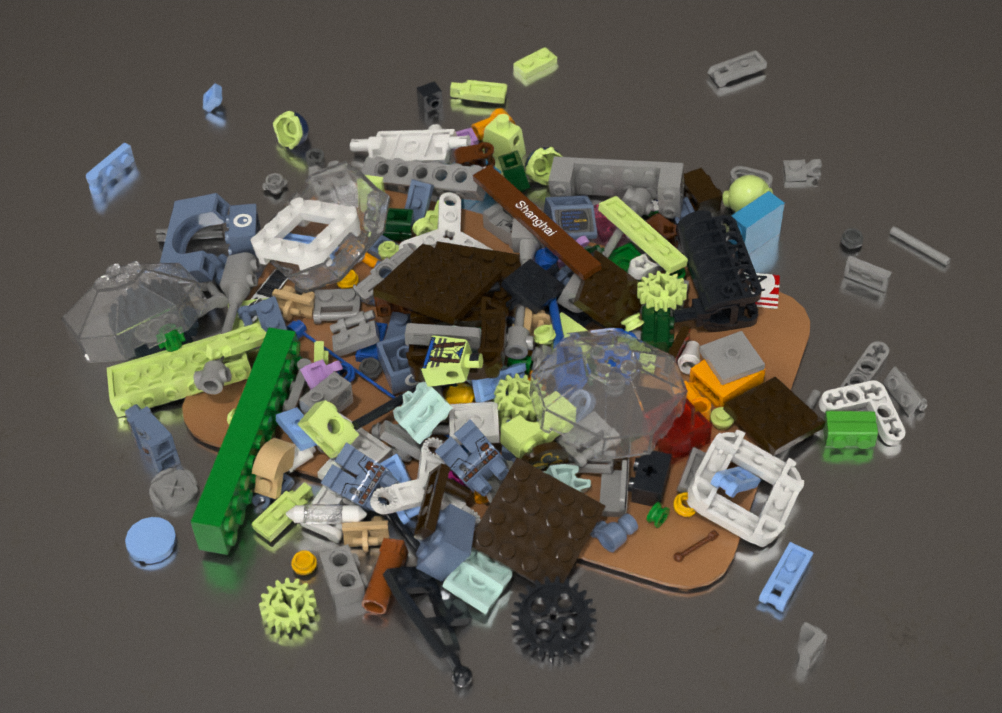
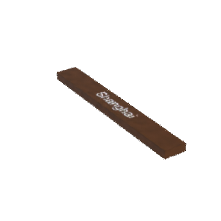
[473,165,602,281]

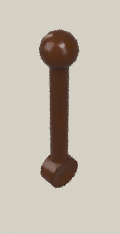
[674,530,719,562]

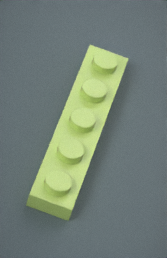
[598,196,688,274]

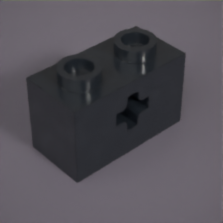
[628,448,672,507]

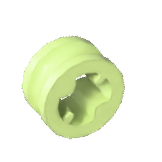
[412,218,435,236]
[620,313,644,332]

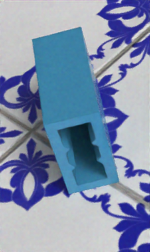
[728,191,785,255]

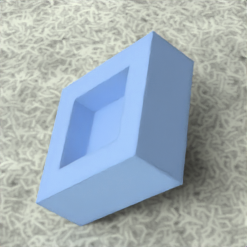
[203,83,223,112]

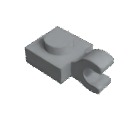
[783,159,822,182]

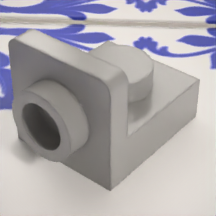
[798,622,828,671]

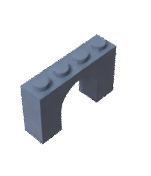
[156,193,230,286]

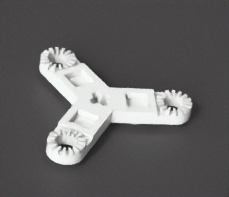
[399,192,493,251]
[370,437,481,531]

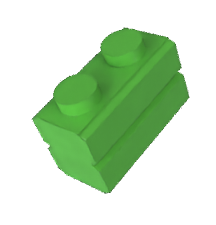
[823,411,878,449]

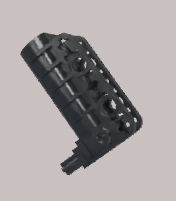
[672,210,762,332]

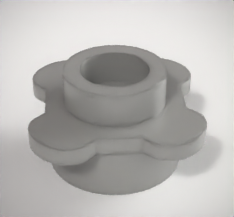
[262,173,288,194]

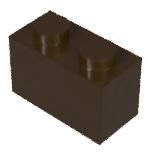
[684,167,723,213]

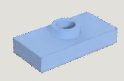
[276,407,317,451]

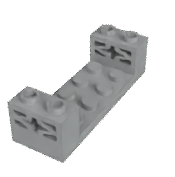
[549,156,684,219]

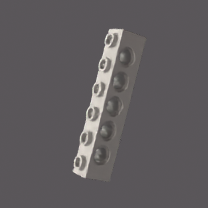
[360,156,486,201]

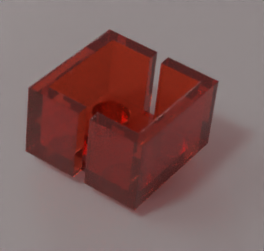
[642,393,712,465]

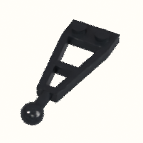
[383,566,473,687]

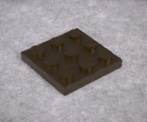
[573,250,642,332]
[723,376,826,457]

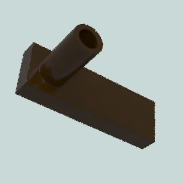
[413,463,471,541]

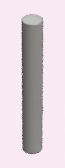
[890,226,951,266]

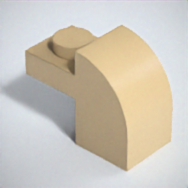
[252,438,296,499]

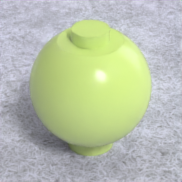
[723,175,773,213]

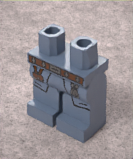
[125,404,181,473]
[435,419,509,496]
[321,442,400,512]

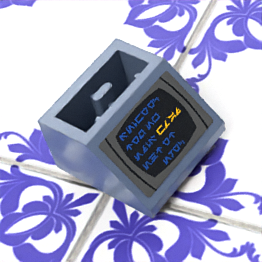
[544,195,597,240]

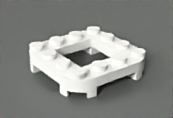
[251,197,361,273]
[687,430,804,547]

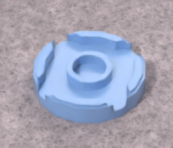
[125,517,177,564]

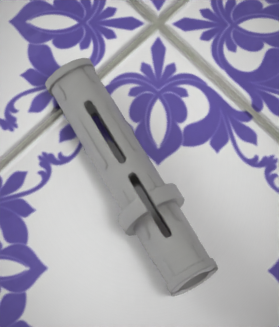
[156,224,224,242]

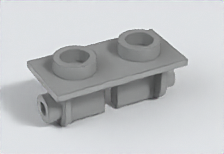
[883,366,927,417]

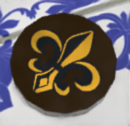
[521,442,569,471]

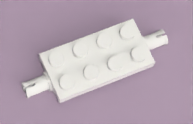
[350,129,471,165]

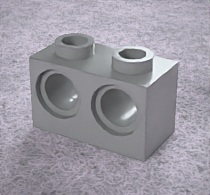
[299,371,354,415]
[319,544,368,608]

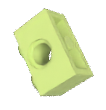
[297,400,359,458]

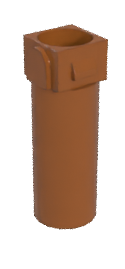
[361,538,409,614]

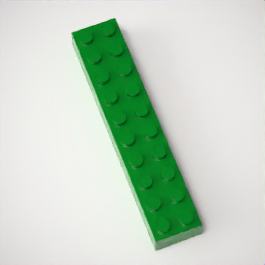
[191,327,303,555]

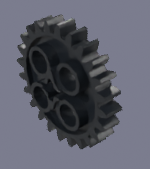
[511,576,597,662]

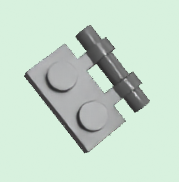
[330,309,380,357]

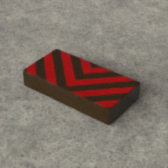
[664,325,691,375]

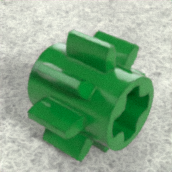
[155,323,186,352]

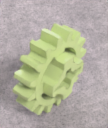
[637,271,687,312]
[494,373,547,421]
[259,578,317,633]

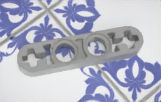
[834,341,889,404]

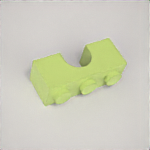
[500,392,576,459]

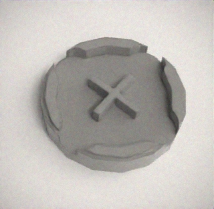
[149,467,199,512]

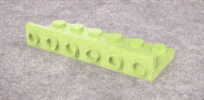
[107,329,252,417]

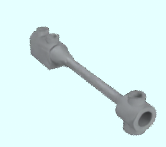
[557,187,654,313]
[505,206,547,359]
[194,252,262,394]

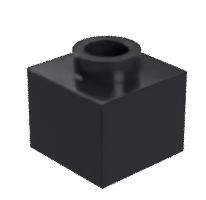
[416,81,443,112]

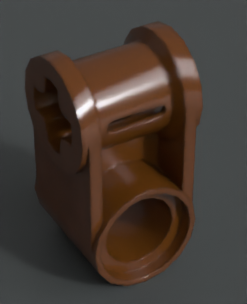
[453,142,495,169]
[645,213,679,249]

